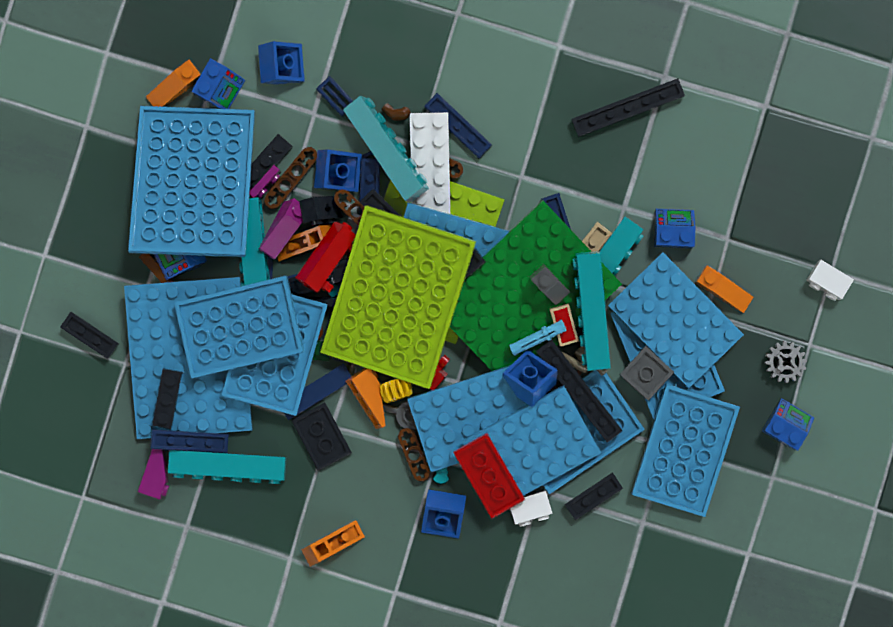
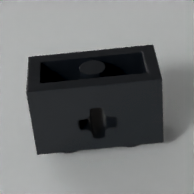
[299,196,343,226]

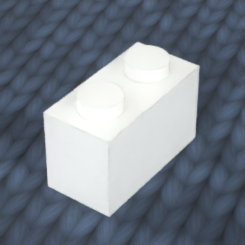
[806,260,854,301]
[510,491,552,527]

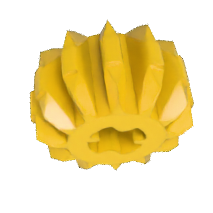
[380,379,413,403]

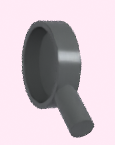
[383,401,417,430]

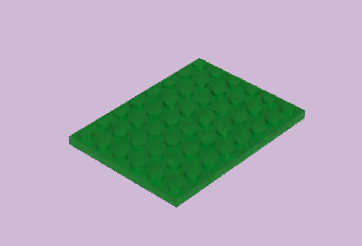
[450,200,622,371]

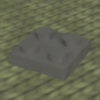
[619,346,674,400]

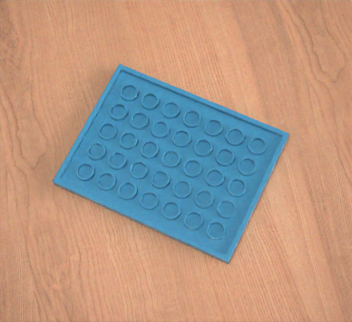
[128,106,255,257]
[124,277,253,439]

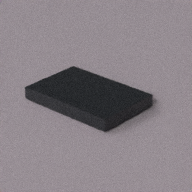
[291,402,352,471]

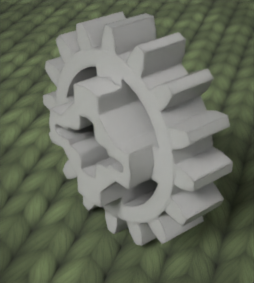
[764,341,807,383]

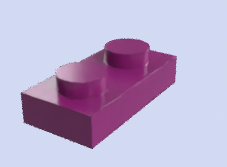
[250,165,281,199]

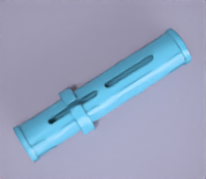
[509,319,567,356]

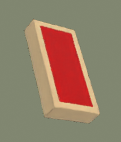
[549,304,579,347]

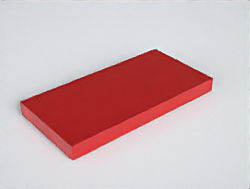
[453,433,525,519]

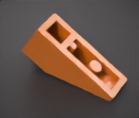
[146,59,201,107]
[277,224,331,261]
[695,265,753,313]
[346,368,386,429]
[301,520,365,567]

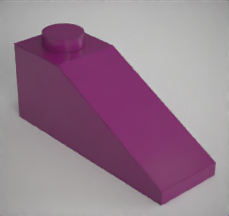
[259,198,303,260]
[138,449,169,499]

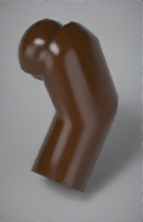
[381,103,411,121]

